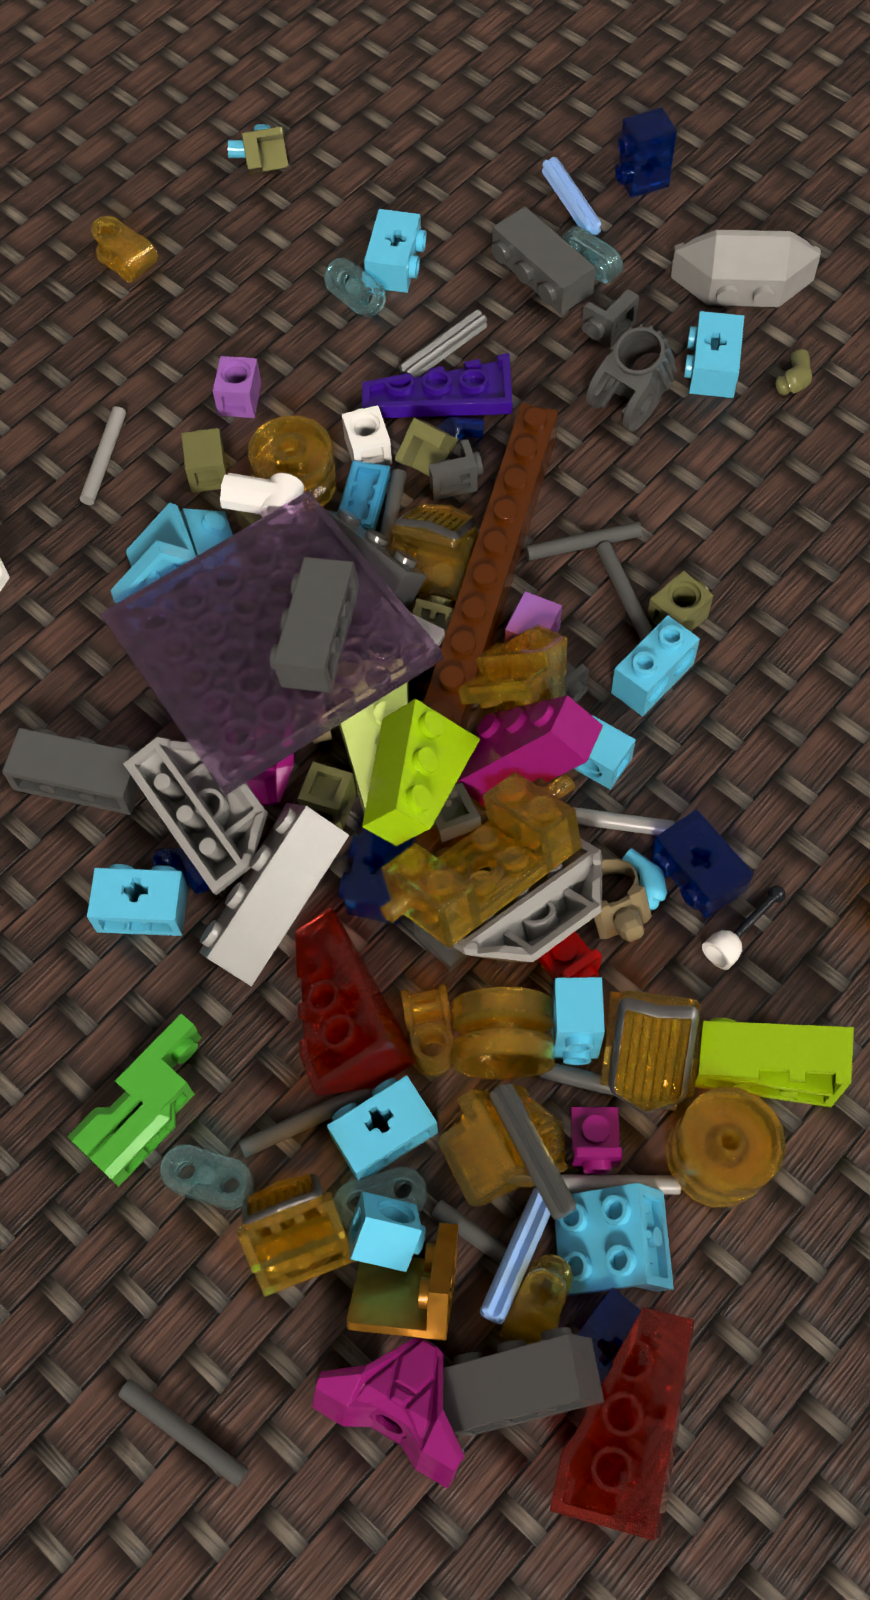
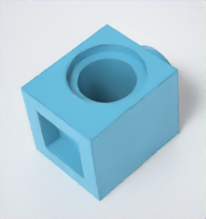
[574,715,636,790]
[347,1191,426,1272]

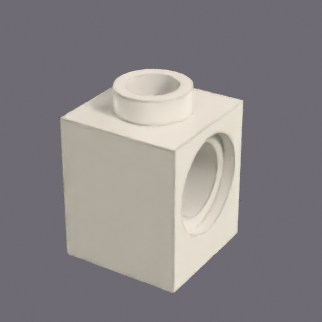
[342,405,392,466]

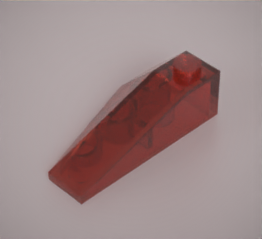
[295,907,416,1095]
[550,1308,695,1541]

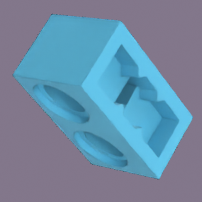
[611,615,700,717]
[551,977,605,1065]

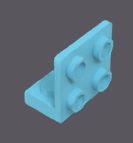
[110,503,199,612]
[555,1183,674,1296]

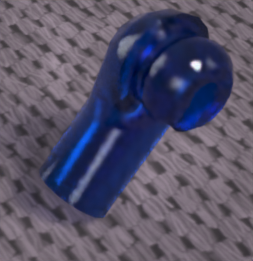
[437,417,484,442]
[151,847,210,894]

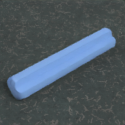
[542,157,602,238]
[480,1187,551,1324]

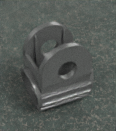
[586,324,677,431]

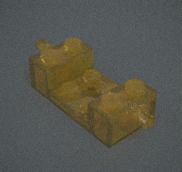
[380,772,582,948]

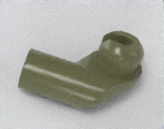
[775,349,812,396]

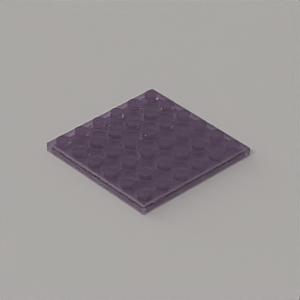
[100,491,443,795]

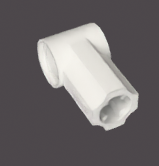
[220,473,304,527]

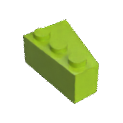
[362,699,480,846]
[693,1018,854,1107]

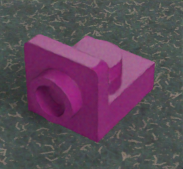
[571,1107,622,1175]

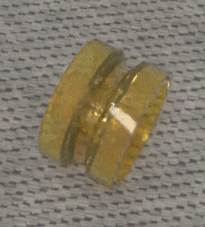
[248,415,337,516]
[452,987,556,1080]
[666,1087,786,1207]

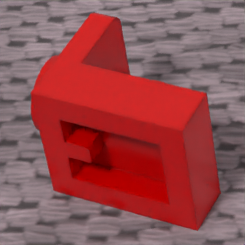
[538,931,602,980]

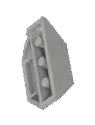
[671,230,821,307]
[123,737,268,895]
[437,834,602,963]

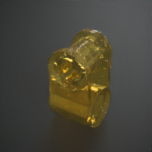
[91,216,158,283]
[401,983,454,1076]
[498,1254,573,1345]

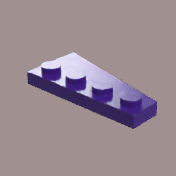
[362,353,513,419]

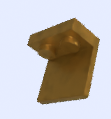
[347,1223,459,1341]

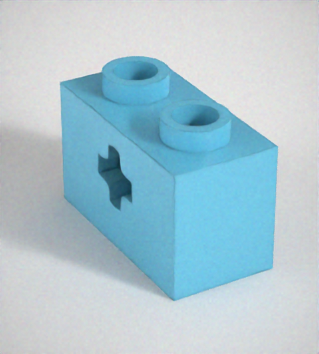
[364,209,427,293]
[684,311,744,398]
[87,864,189,936]
[327,1075,438,1183]

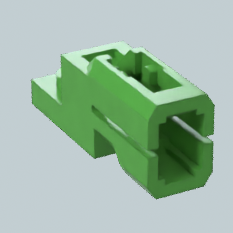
[67,1013,201,1187]

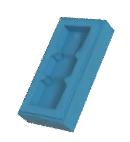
[338,460,391,530]

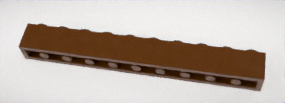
[423,403,558,730]

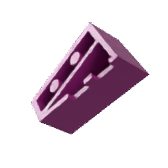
[456,695,603,811]

